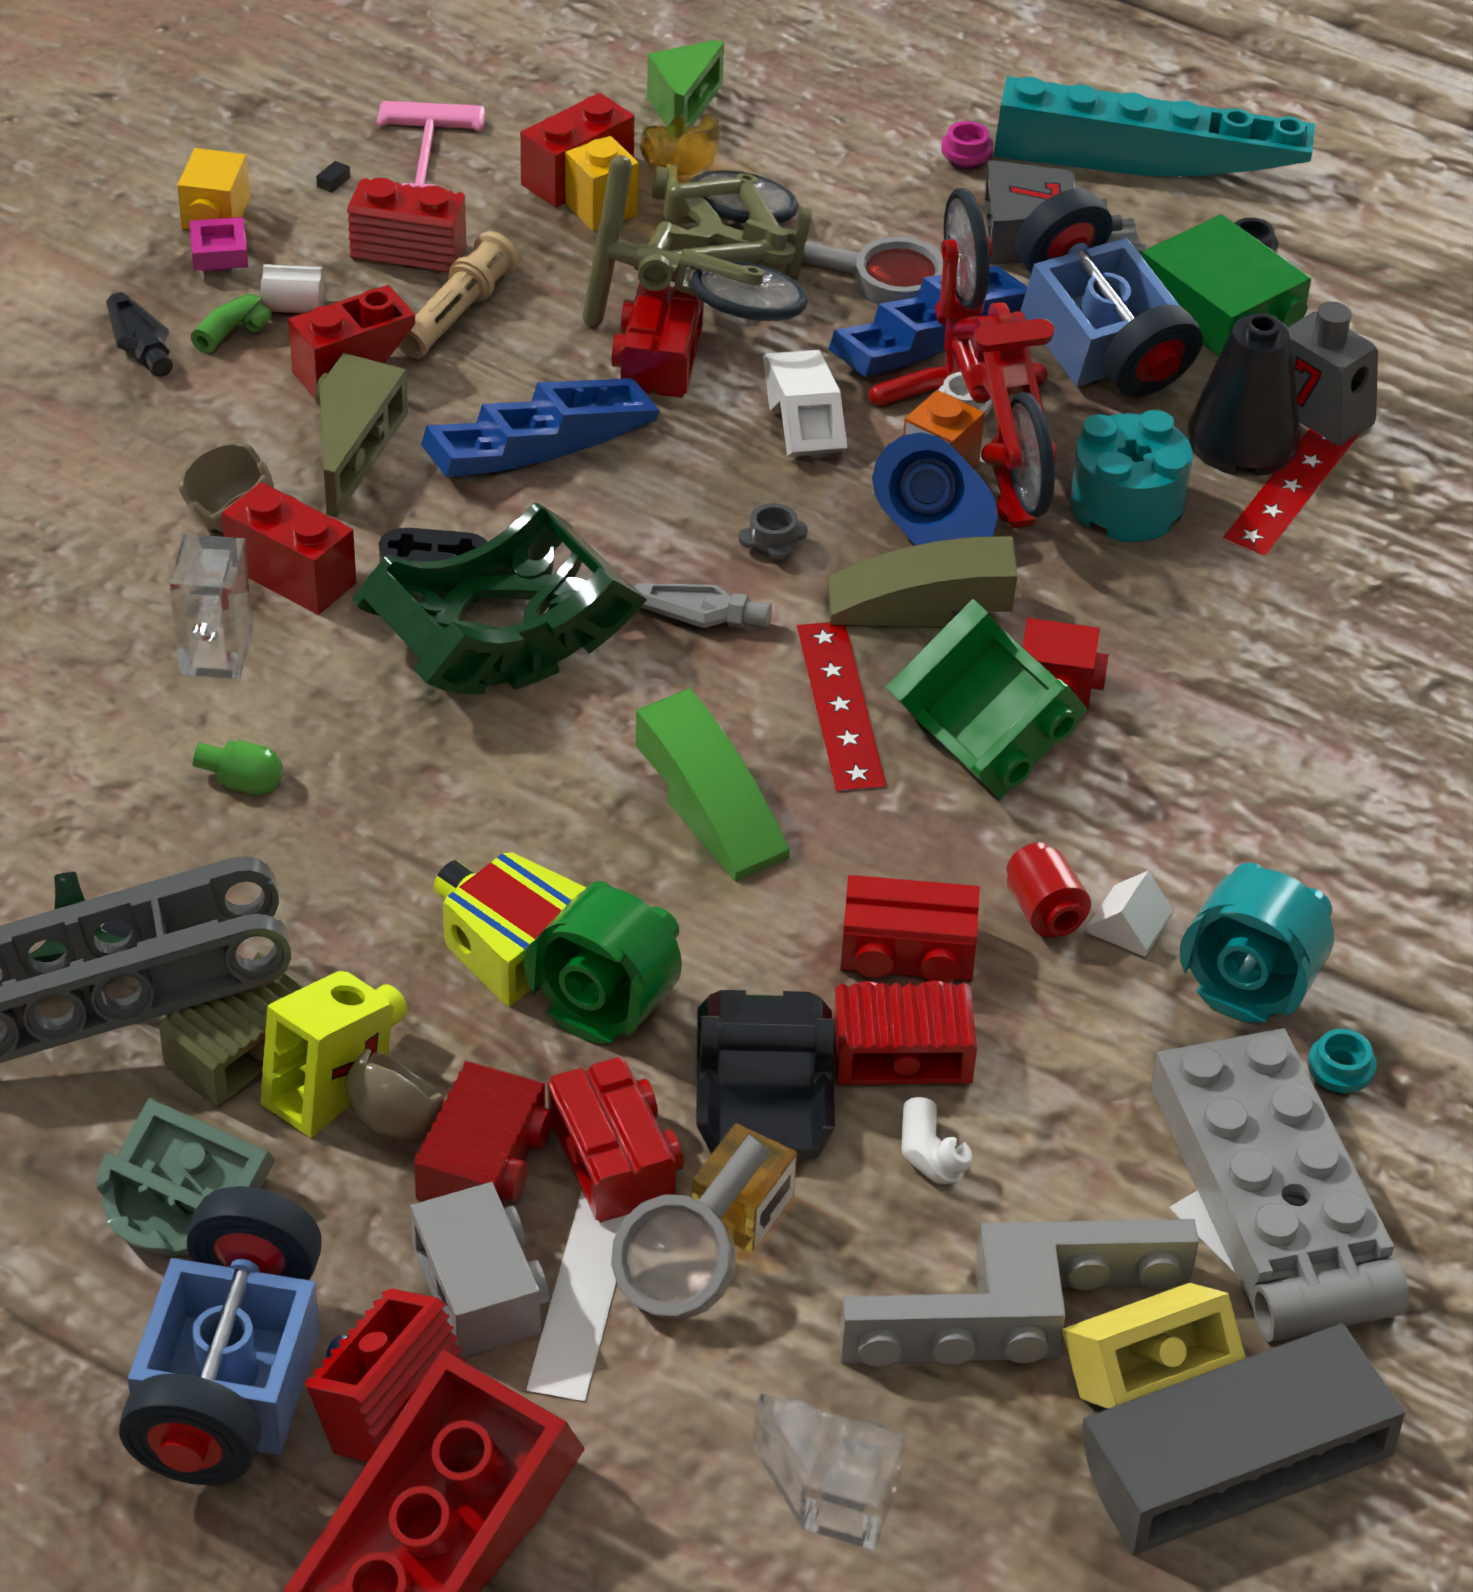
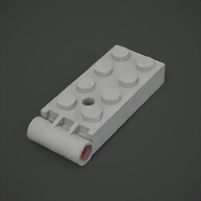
[1151,1028,1410,1342]

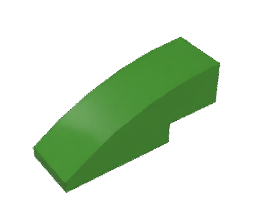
[636,688,790,882]

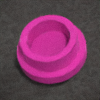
[941,121,993,168]

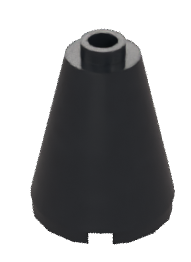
[1188,313,1301,476]

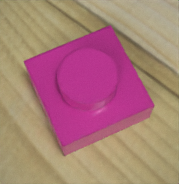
[189,217,248,271]

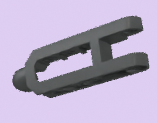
[0,856,291,1063]

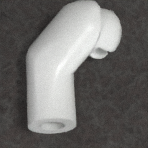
[901,1097,973,1184]

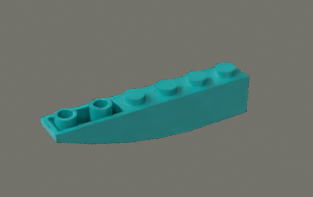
[993,76,1315,176]

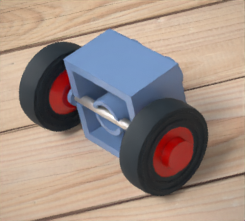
[1015,188,1203,397]
[119,1186,322,1485]

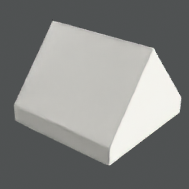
[1086,871,1174,957]

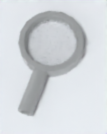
[611,1135,771,1320]

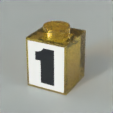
[691,1123,797,1253]

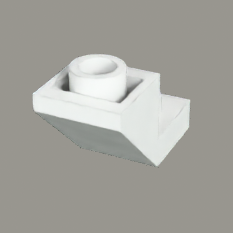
[763,350,848,457]

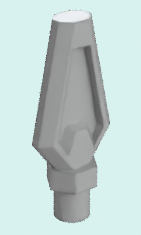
[635,583,772,629]

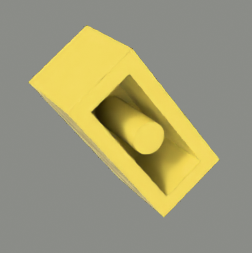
[1062,1283,1246,1409]

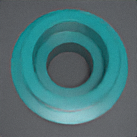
[1307,1029,1377,1093]

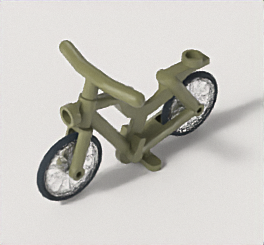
[582,155,812,327]

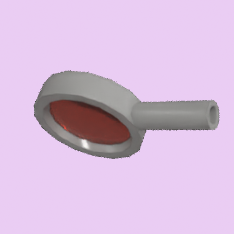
[802,236,943,305]

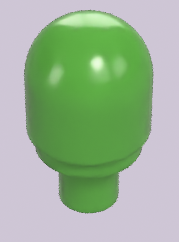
[192,739,283,796]

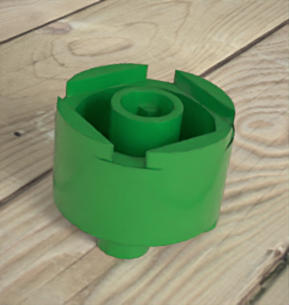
[524,881,682,1044]

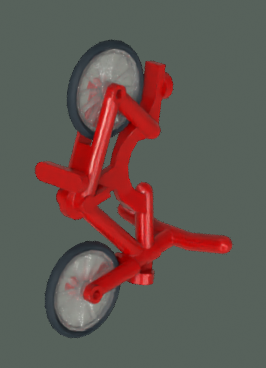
[869,188,1056,528]

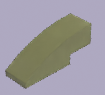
[827,536,1018,628]

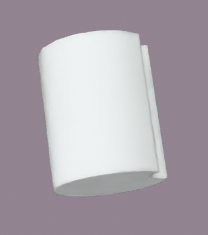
[261,264,324,313]

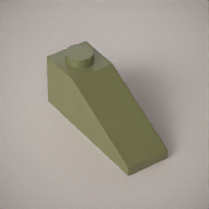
[315,353,408,517]

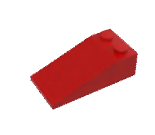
[283,1349,585,1592]

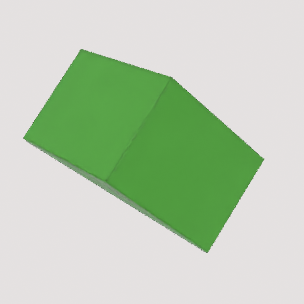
[647,40,724,139]

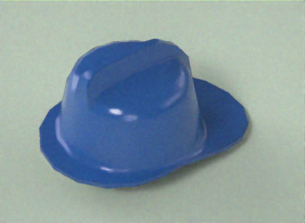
[872,432,998,546]

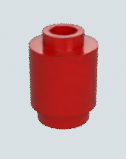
[1006,843,1091,938]

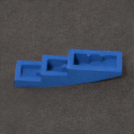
[829,265,1027,377]
[421,378,660,478]

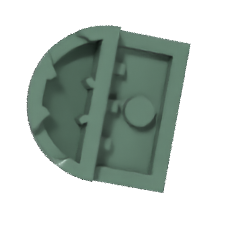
[97,1098,276,1256]

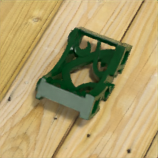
[352,502,647,695]

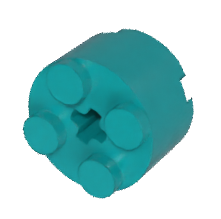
[1069,410,1193,542]
[1179,862,1334,1023]

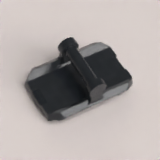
[696,990,835,1159]

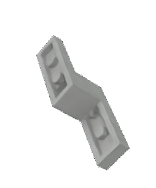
[839,1219,1199,1367]

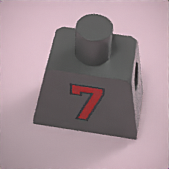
[984,161,1107,265]
[1288,302,1378,447]

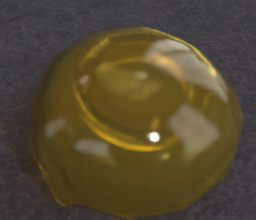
[640,114,722,176]

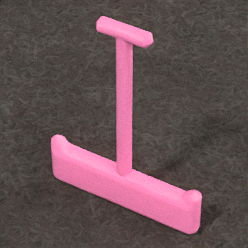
[377,101,485,188]

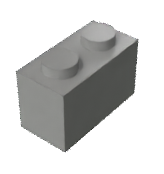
[410,1182,549,1358]

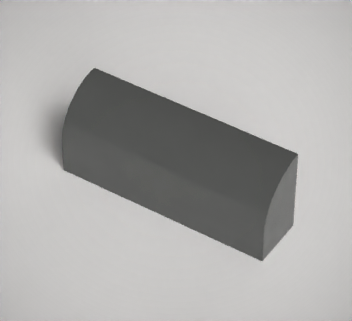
[1082,1323,1405,1555]

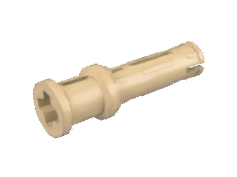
[398,231,519,359]

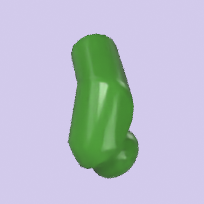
[191,294,272,353]

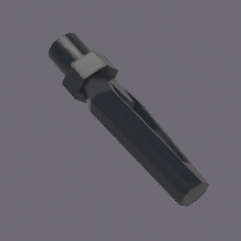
[106,292,173,377]

